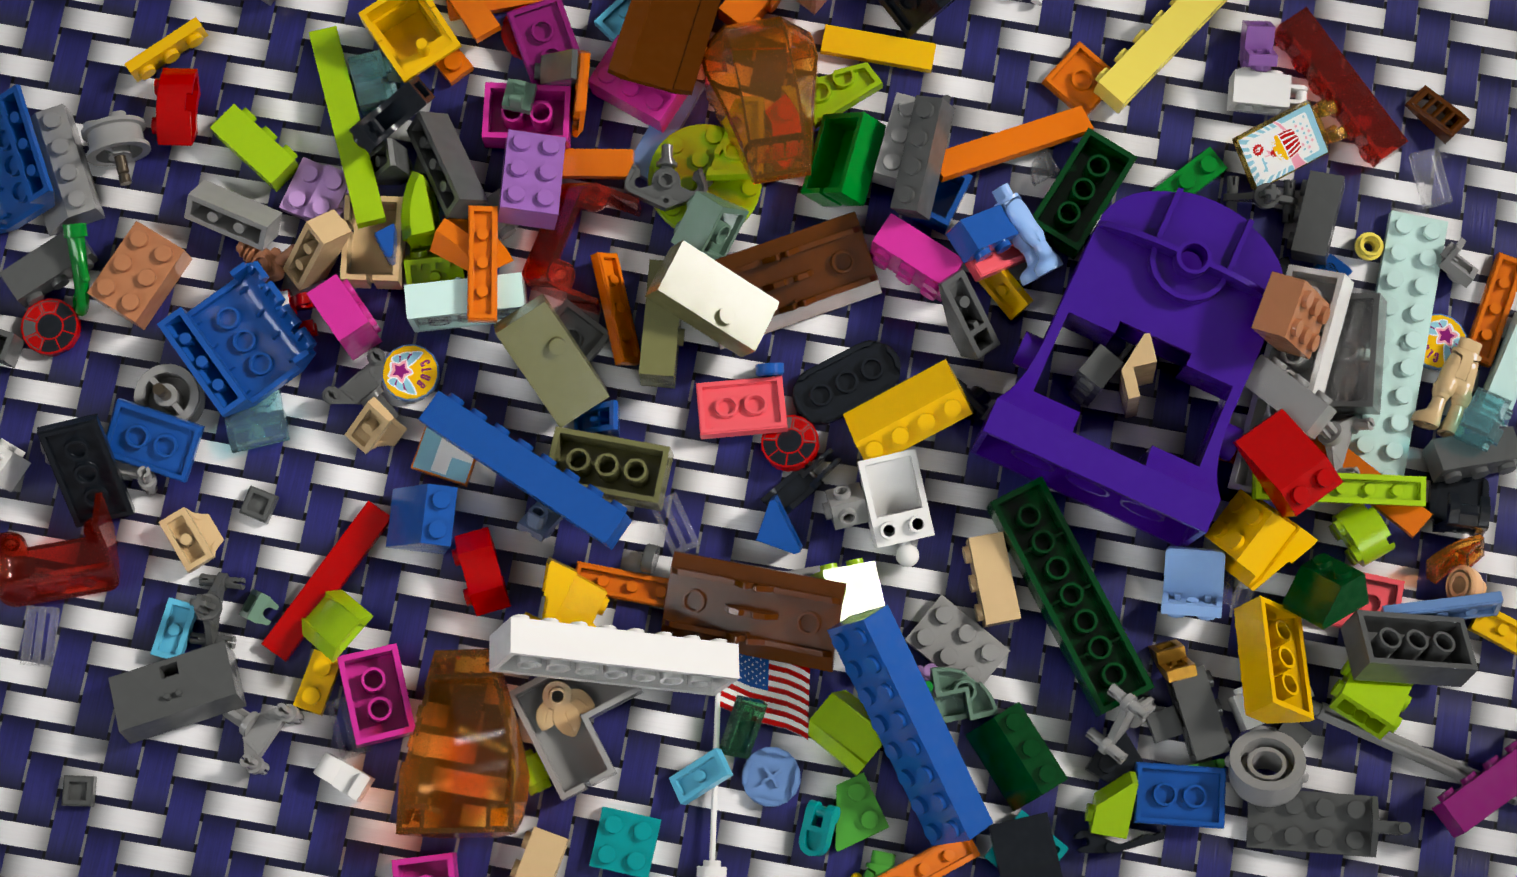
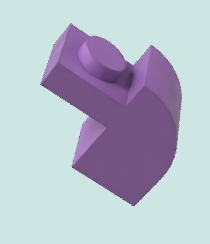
[1240,20,1278,72]

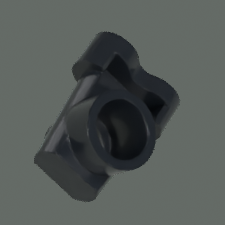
[957,378,991,422]

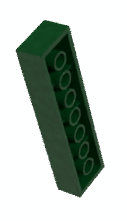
[986,476,1155,717]

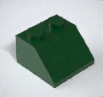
[1282,553,1369,630]

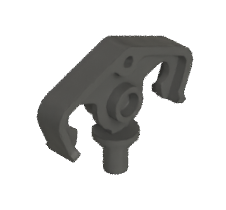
[624,144,708,211]

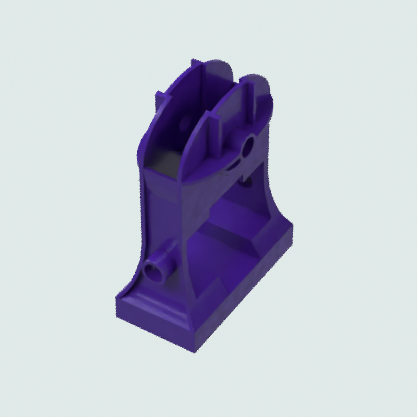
[970,188,1283,547]

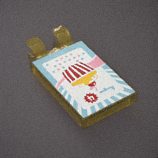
[1232,99,1348,190]

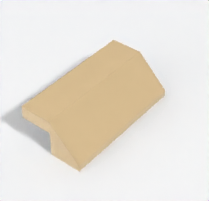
[1119,333,1157,418]

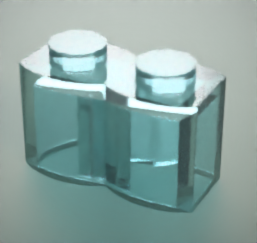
[347,50,397,117]
[1453,386,1514,452]

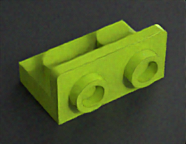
[403,249,465,285]

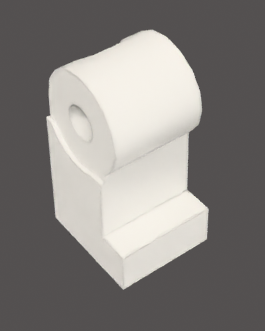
[313,752,375,802]

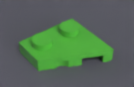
[835,772,889,852]

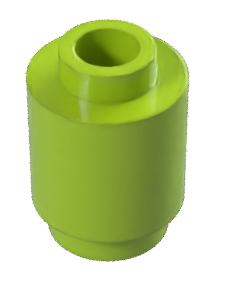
[513,749,552,796]

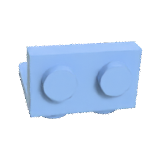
[1161,546,1226,621]

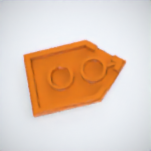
[571,50,591,138]

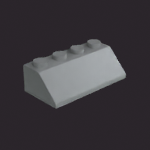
[30,104,105,236]

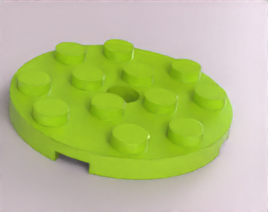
[647,124,762,228]

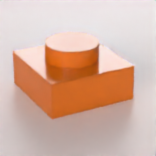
[434,49,474,86]

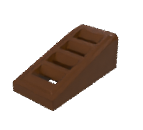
[1405,85,1470,144]

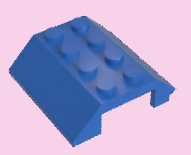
[0,84,55,234]
[157,261,317,417]

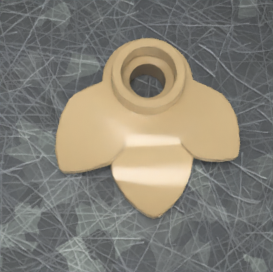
[536,680,595,737]

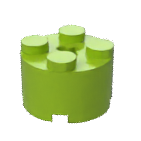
[1329,504,1395,567]

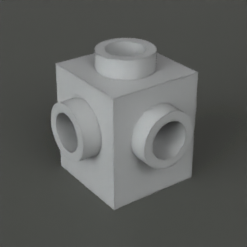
[822,482,869,530]

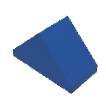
[574,400,620,437]
[756,494,803,554]

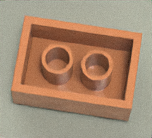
[87,221,192,330]
[1251,271,1330,359]

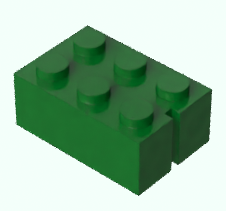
[801,112,886,207]

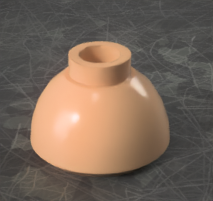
[1445,565,1487,598]

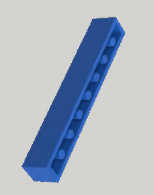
[418,391,632,550]

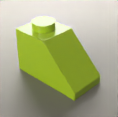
[1085,771,1139,839]

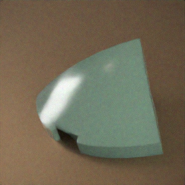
[930,667,998,723]

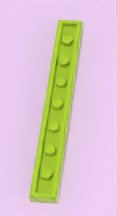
[309,26,387,229]

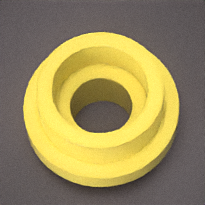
[1354,232,1384,261]

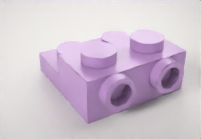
[279,157,349,221]

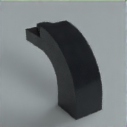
[349,75,435,153]

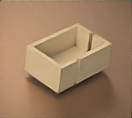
[340,195,406,290]

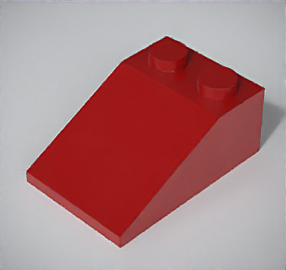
[1233,409,1343,517]

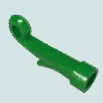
[62,223,90,316]

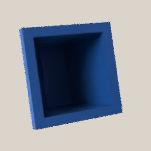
[386,484,458,555]

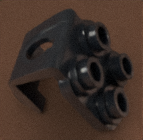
[1428,477,1491,537]

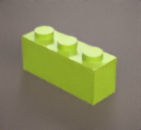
[210,104,299,192]

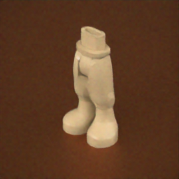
[1411,336,1482,437]

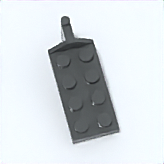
[1246,791,1411,858]

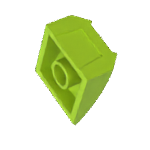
[401,171,441,251]
[302,590,373,663]
[808,690,882,776]

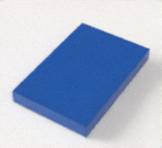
[106,398,205,483]
[1132,762,1226,829]

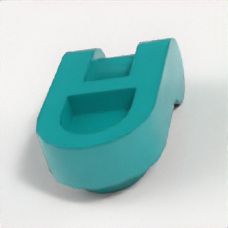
[799,800,841,857]

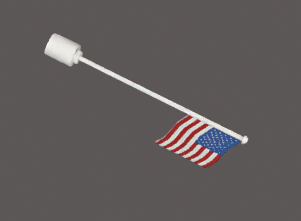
[696,654,810,877]

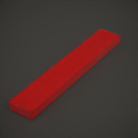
[261,500,390,662]

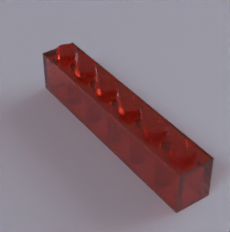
[1275,7,1408,168]

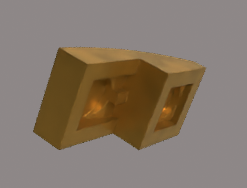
[1148,639,1198,683]

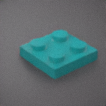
[589,807,662,877]

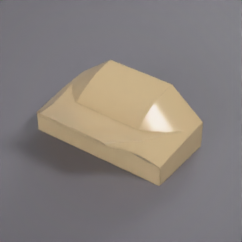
[345,397,407,454]
[158,507,224,573]

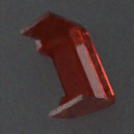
[522,183,641,315]
[0,492,120,607]

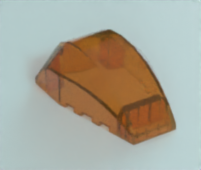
[700,16,819,184]
[396,649,530,838]

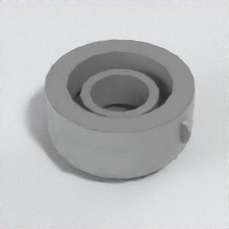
[1224,729,1309,807]

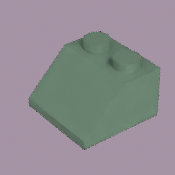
[671,191,749,260]

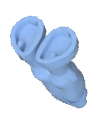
[992,183,1063,286]

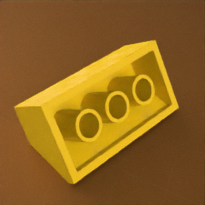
[843,359,974,460]
[1234,595,1314,724]

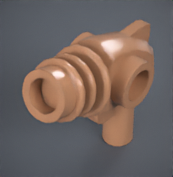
[236,241,295,283]

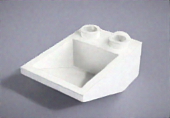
[857,448,935,567]

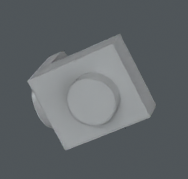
[1438,237,1479,288]

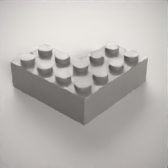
[507,677,643,802]

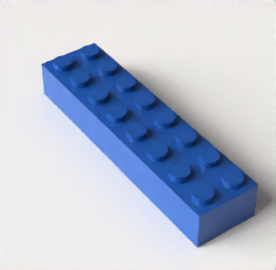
[827,605,993,846]

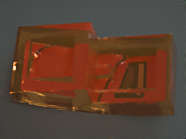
[1426,534,1485,584]

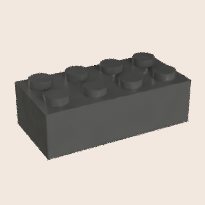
[1341,610,1479,687]

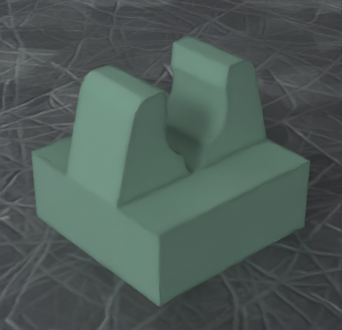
[502,78,537,115]
[238,589,279,625]

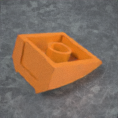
[430,218,514,271]

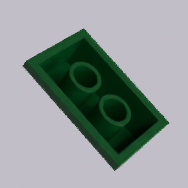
[965,702,1068,812]

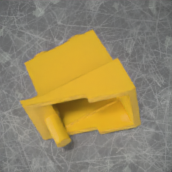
[358,0,462,84]
[1204,489,1318,591]
[524,556,610,627]

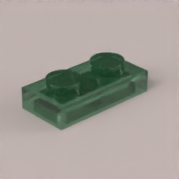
[719,695,768,759]

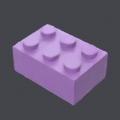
[498,129,566,230]

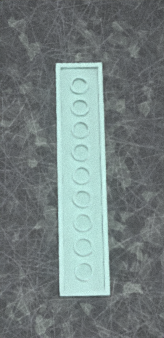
[1348,210,1448,476]

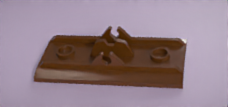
[607,0,721,95]
[715,211,882,350]
[661,551,847,672]

